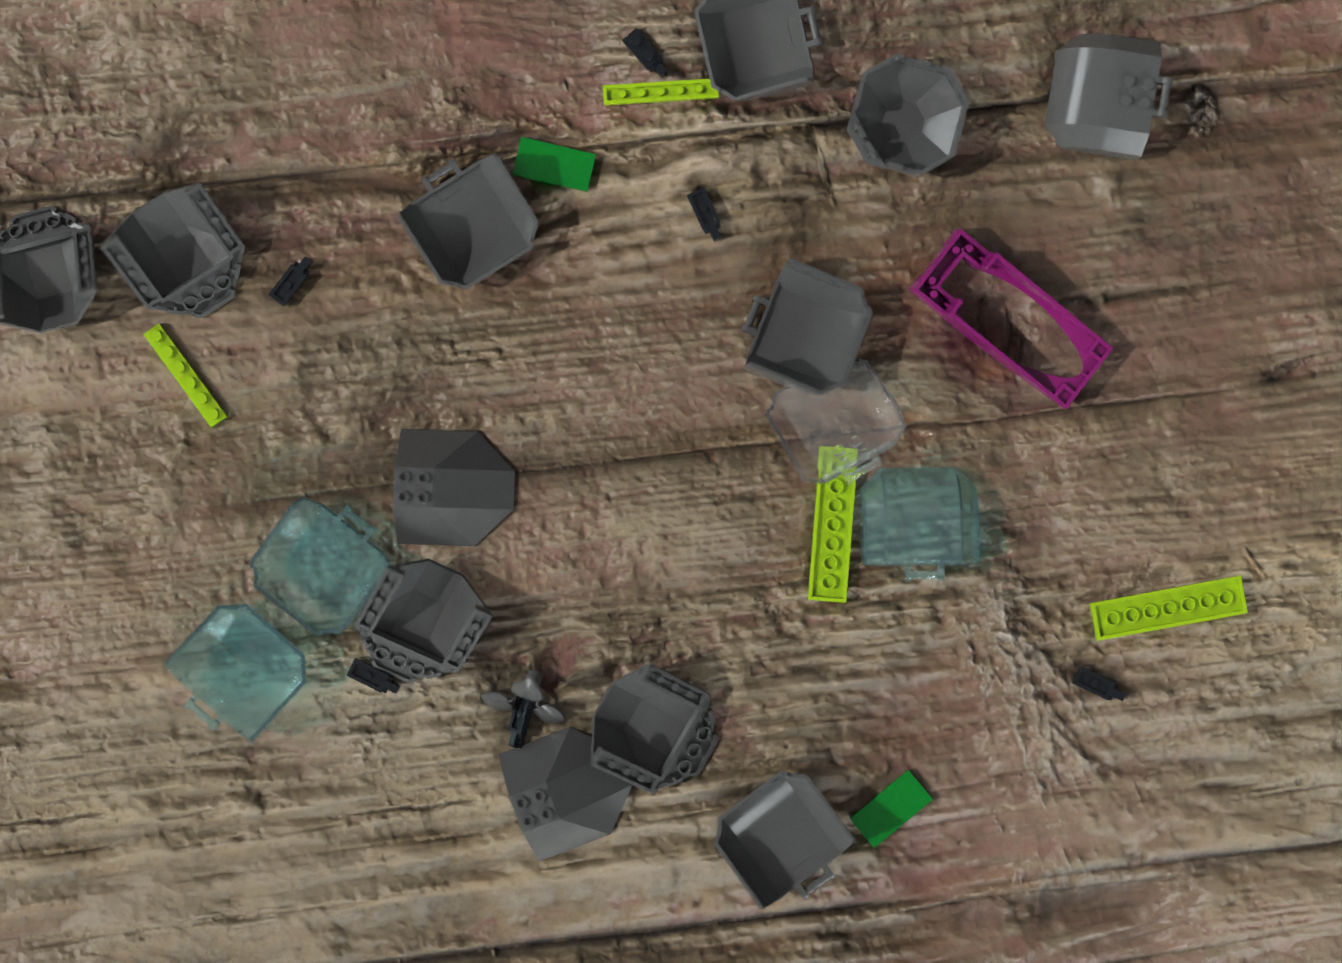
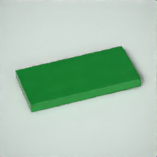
[513,137,596,192]
[849,769,933,848]

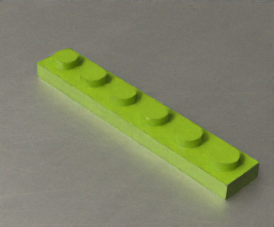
[603,79,719,106]
[143,323,228,428]

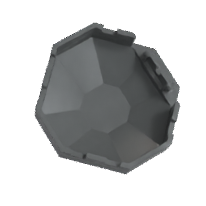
[847,53,970,178]

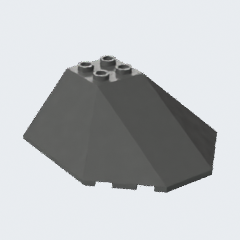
[100,183,245,318]
[0,206,98,333]
[393,429,515,546]
[355,559,493,683]
[591,663,718,794]
[498,727,632,861]

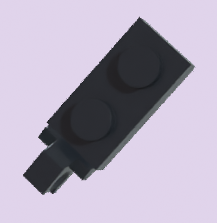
[622,28,667,77]
[687,187,721,242]
[268,256,313,307]
[346,658,401,694]
[1071,666,1126,701]
[508,696,534,748]

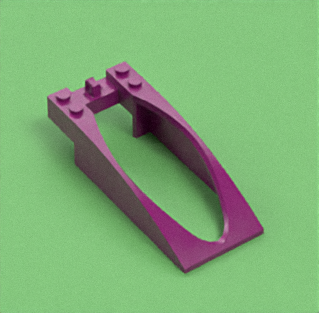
[908,229,1113,409]

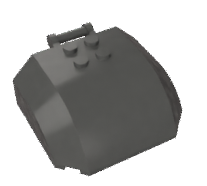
[694,0,824,102]
[1044,33,1174,161]
[397,153,539,290]
[740,258,873,395]
[714,771,856,910]

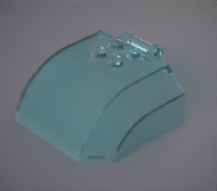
[860,467,980,581]
[250,497,390,636]
[164,604,306,744]

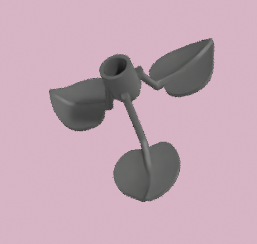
[481,670,566,724]

